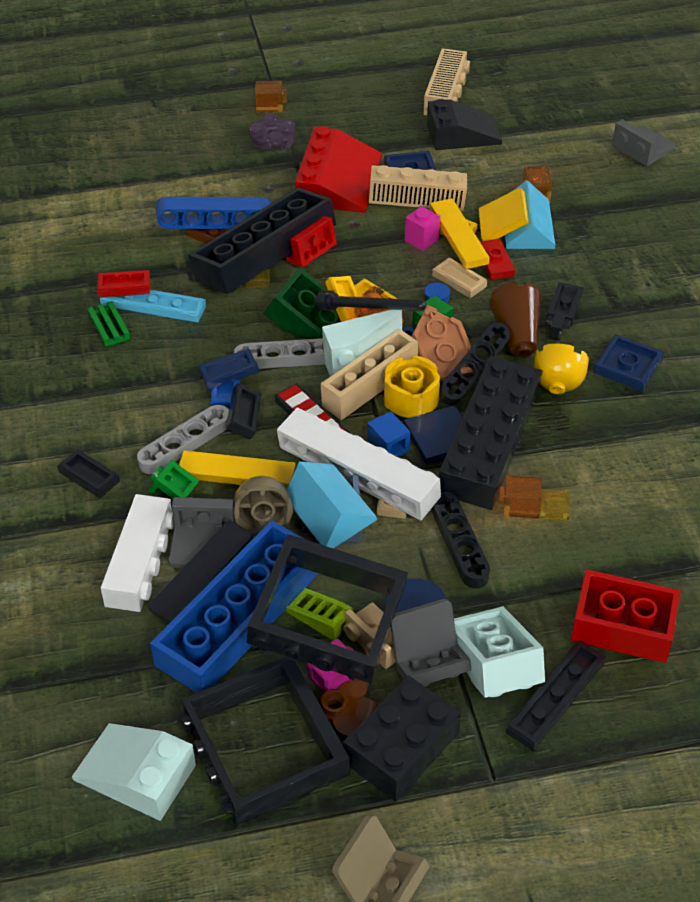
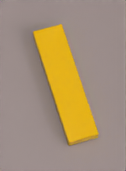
[429,198,489,269]
[179,451,296,489]

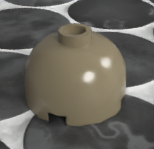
[233,476,293,536]

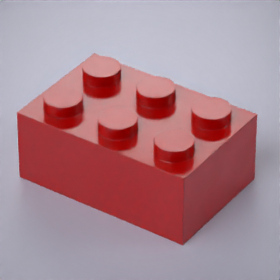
[571,569,681,663]

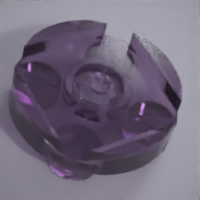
[250,113,295,151]

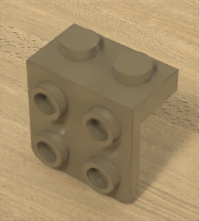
[333,814,430,902]

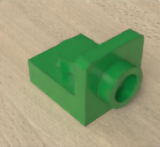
[148,460,199,499]

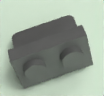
[612,119,676,166]
[169,497,236,568]
[390,599,471,687]

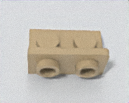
[343,602,396,669]

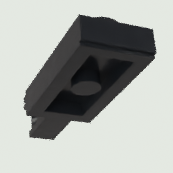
[546,282,584,340]

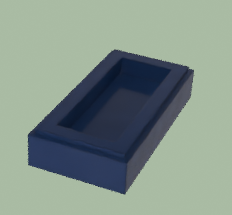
[198,349,259,390]

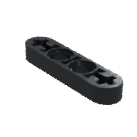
[439,322,510,405]
[431,491,490,588]

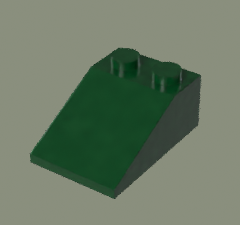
[263,267,341,339]

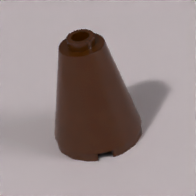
[489,282,541,358]

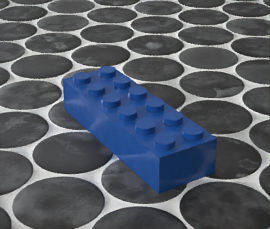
[150,520,319,693]

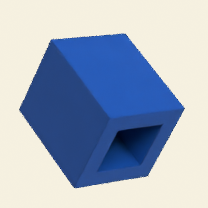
[367,411,410,457]

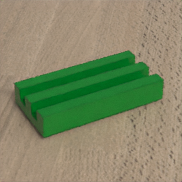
[87,301,130,347]

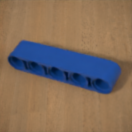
[155,197,272,229]

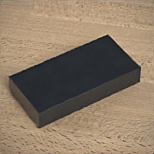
[226,383,261,439]
[57,449,120,499]

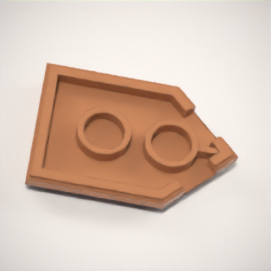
[412,305,474,383]

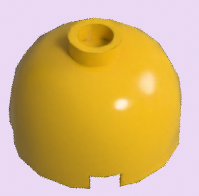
[534,343,589,394]

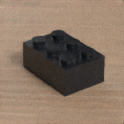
[343,675,461,802]

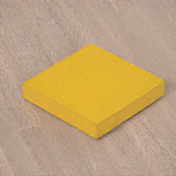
[479,187,529,241]

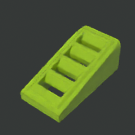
[285,588,353,641]

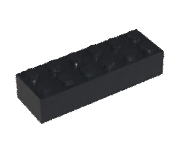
[188,187,336,294]
[438,356,543,510]

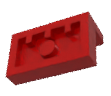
[286,216,337,267]

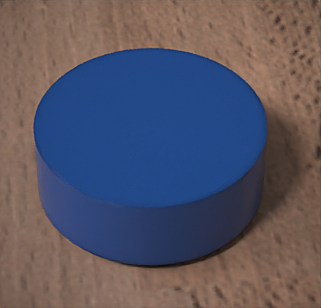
[424,283,450,303]

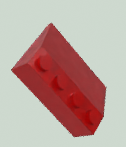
[295,126,382,213]

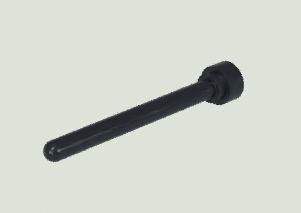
[316,290,426,312]

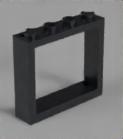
[247,534,409,684]
[180,657,350,825]

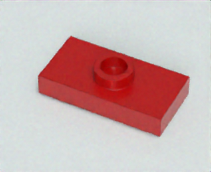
[480,239,515,280]
[97,270,150,297]

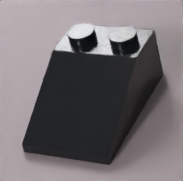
[427,99,502,150]

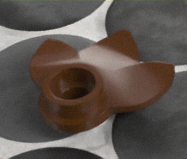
[318,680,379,737]

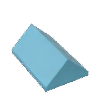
[504,180,555,249]
[287,461,377,548]

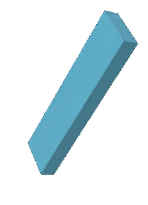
[100,290,206,322]

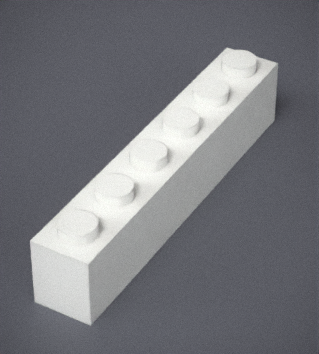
[277,407,441,520]

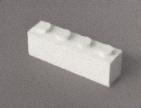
[101,494,175,612]

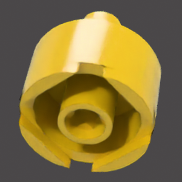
[384,356,440,418]

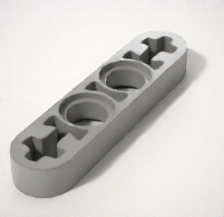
[234,338,325,369]
[137,405,229,474]

